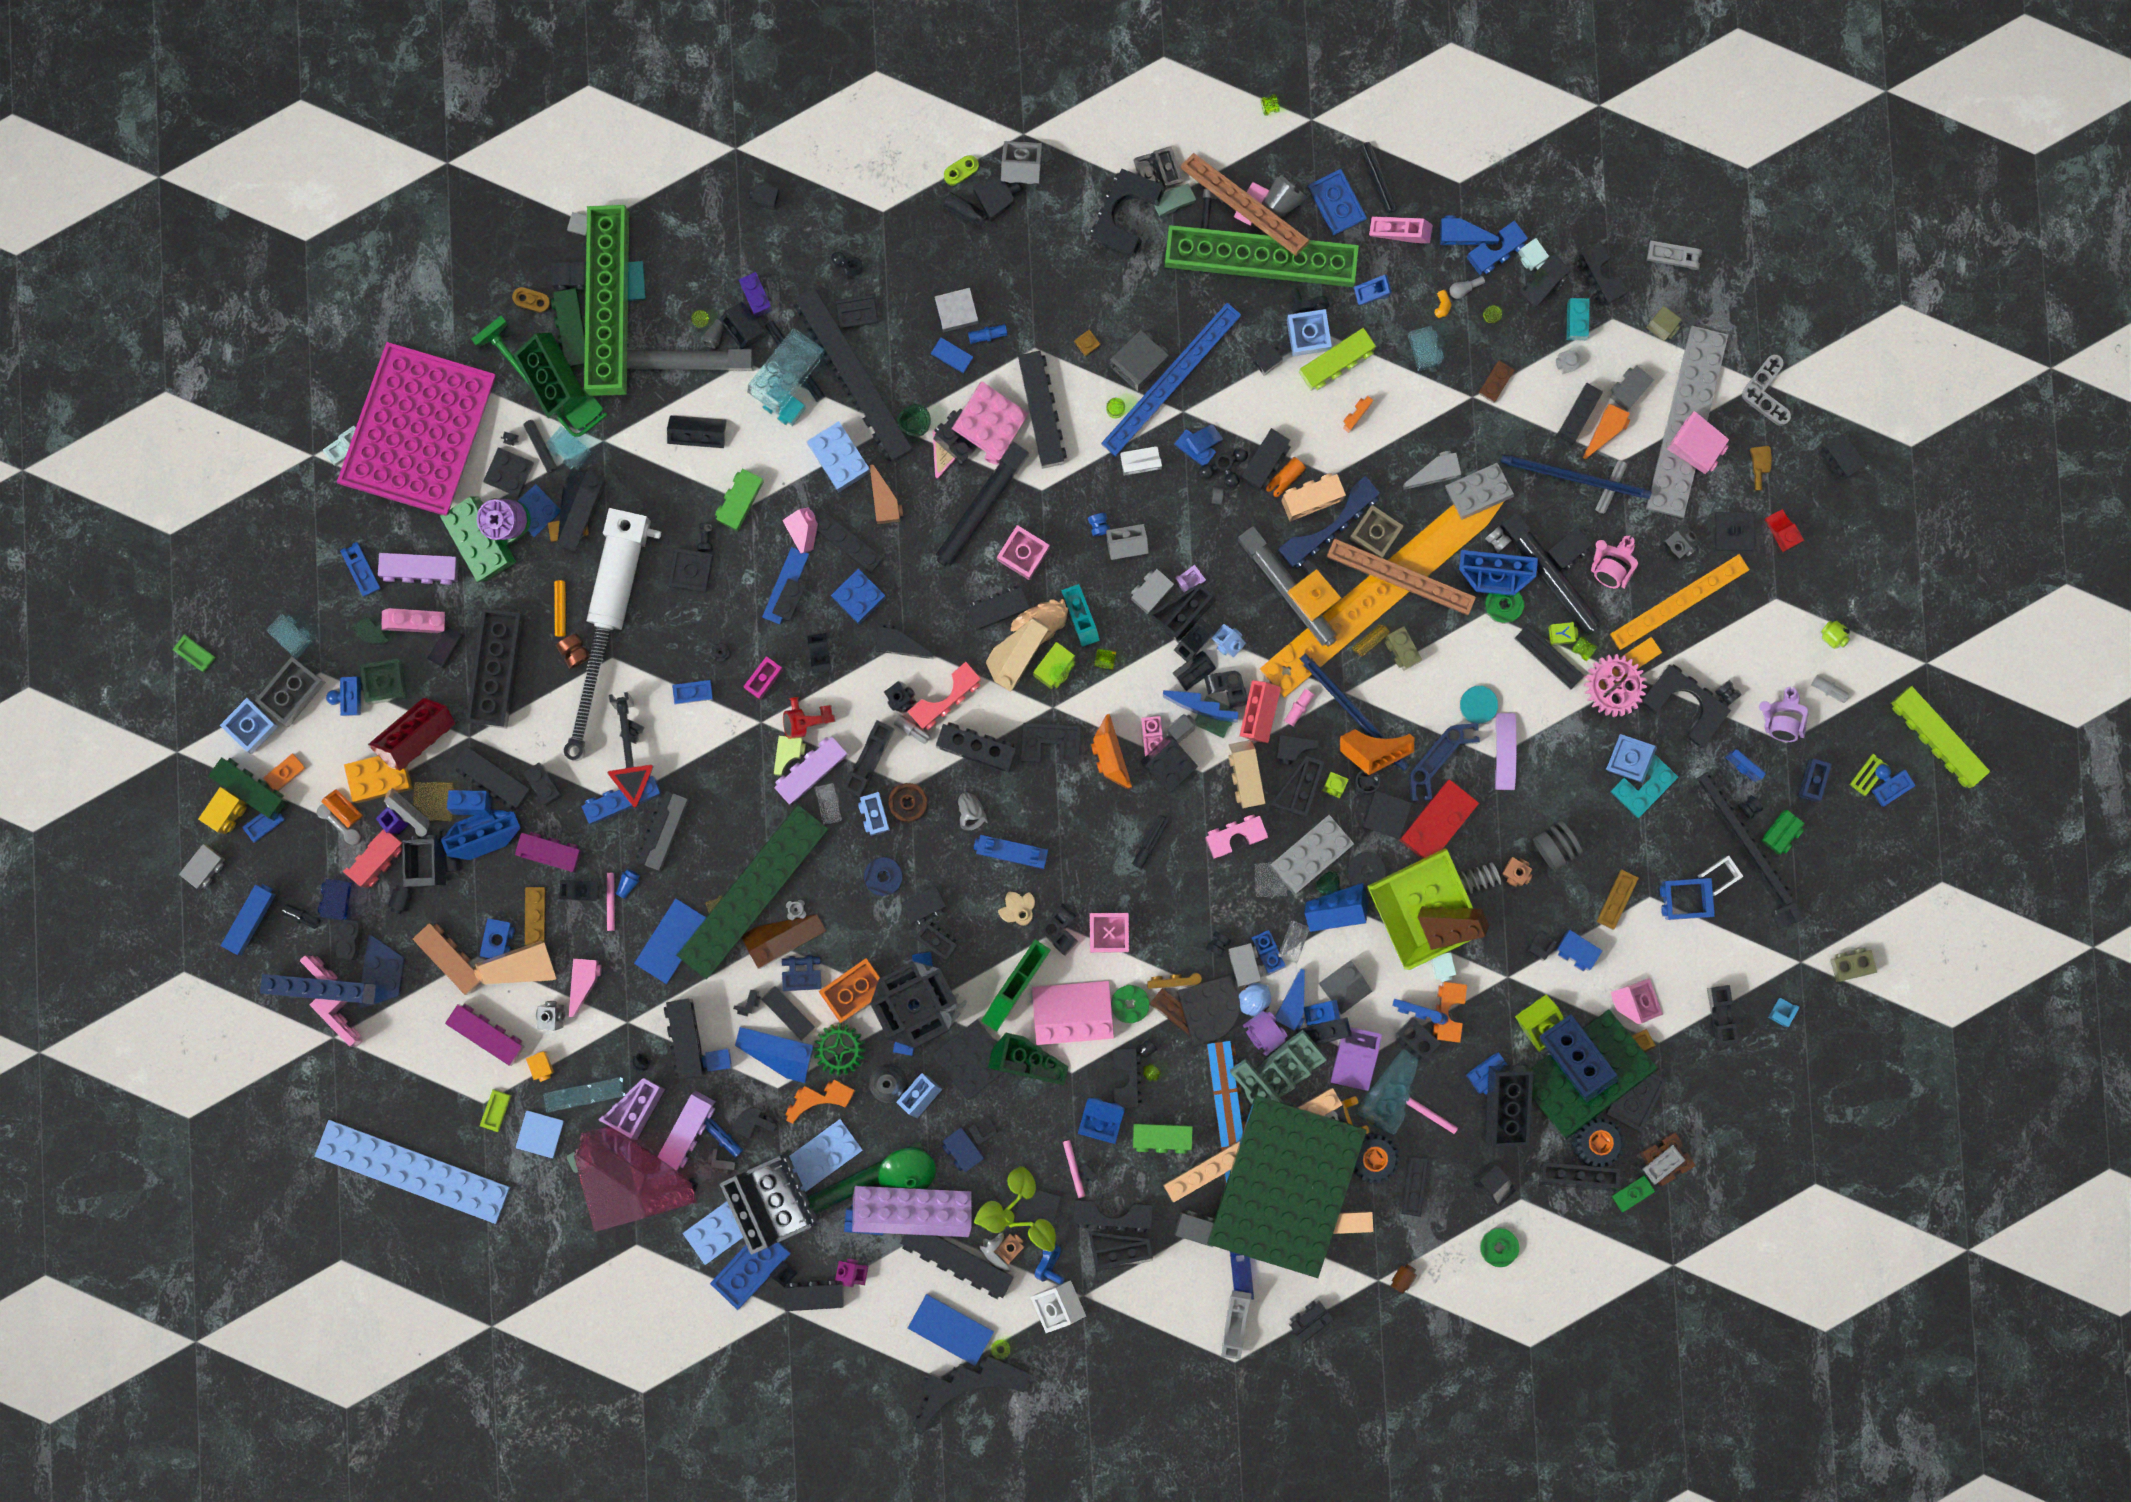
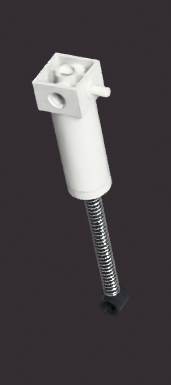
[564,508,661,761]

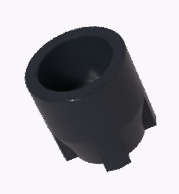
[1137,1038,1158,1058]

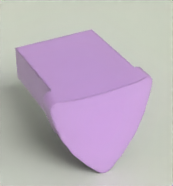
[1175,565,1206,592]

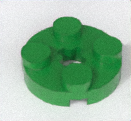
[1485,592,1524,624]
[1111,985,1150,1023]
[1480,1228,1519,1267]

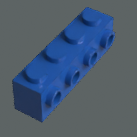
[582,776,662,825]

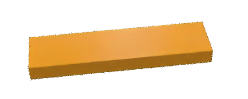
[1588,637,1662,690]

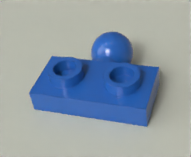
[326,677,361,716]
[1871,764,1915,807]

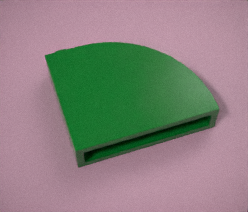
[981,939,1051,1032]

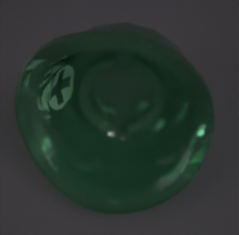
[897,404,931,437]

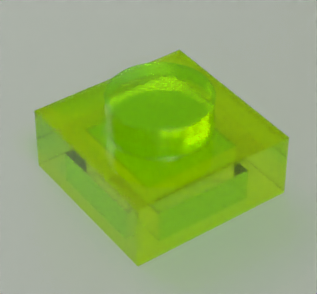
[1094,649,1116,670]

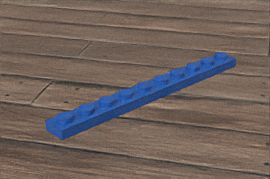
[1101,303,1241,457]

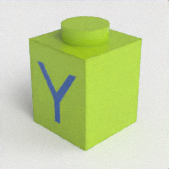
[1548,622,1578,646]

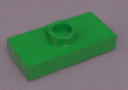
[1612,1175,1655,1213]

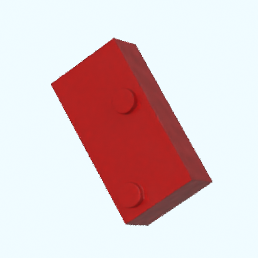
[1399,779,1479,859]

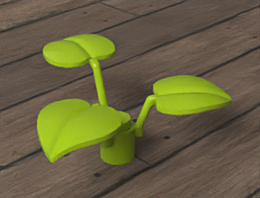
[974,1166,1056,1252]

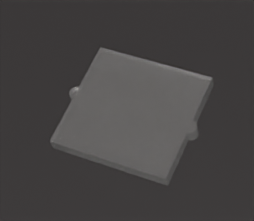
[1254,861,1287,899]

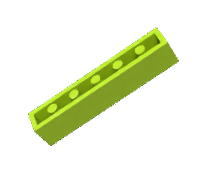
[1891,686,1990,788]

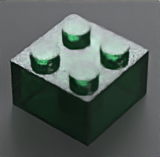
[360,659,407,705]

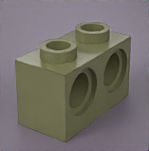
[1830,947,1877,982]

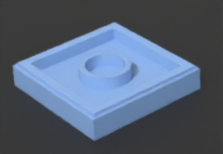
[516,1110,564,1158]

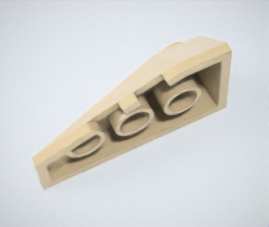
[986,617,1050,692]

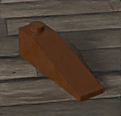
[741,914,826,969]

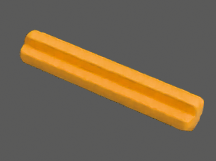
[555,580,566,637]

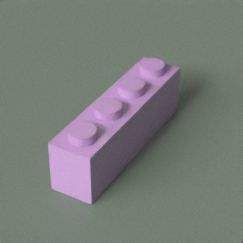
[378,553,459,585]
[774,737,848,806]
[656,1090,715,1172]

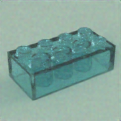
[747,327,824,414]

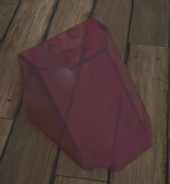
[574,1126,696,1232]

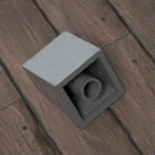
[1110,330,1169,392]

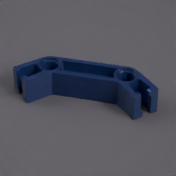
[1409,723,1480,802]

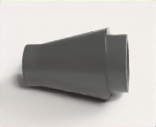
[702,319,724,349]

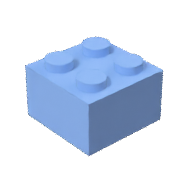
[1287,309,1332,356]
[220,698,279,754]

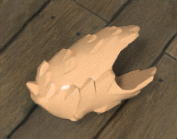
[1011,599,1068,645]

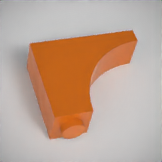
[1340,729,1415,775]

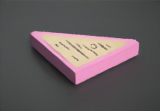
[933,429,956,479]

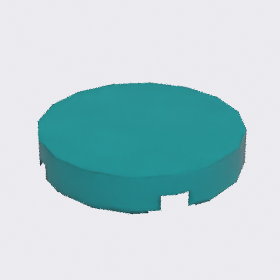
[1460,686,1498,724]

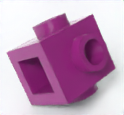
[835,1258,869,1287]

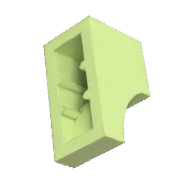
[774,736,806,776]

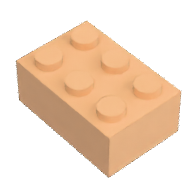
[1281,473,1346,522]

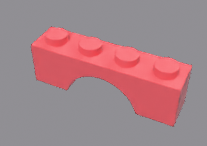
[907,662,981,730]

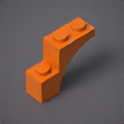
[785,1079,855,1124]

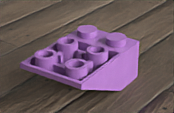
[1330,1027,1382,1091]

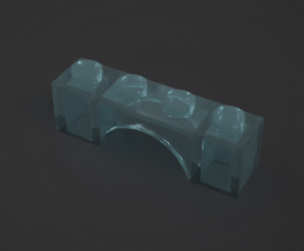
[543,1077,625,1113]

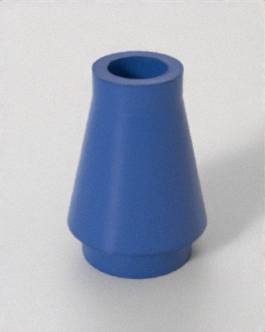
[616,869,640,899]

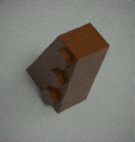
[1418,906,1489,950]

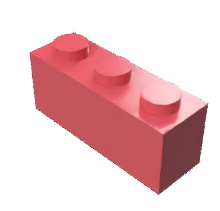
[1239,680,1281,743]

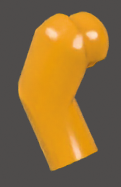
[1435,290,1452,318]

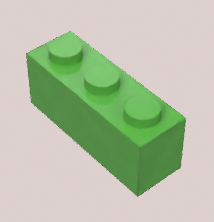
[715,468,764,532]

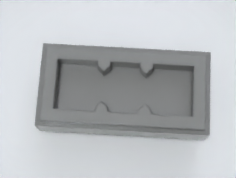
[1642,1145,1685,1185]

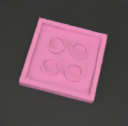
[952,381,1029,461]

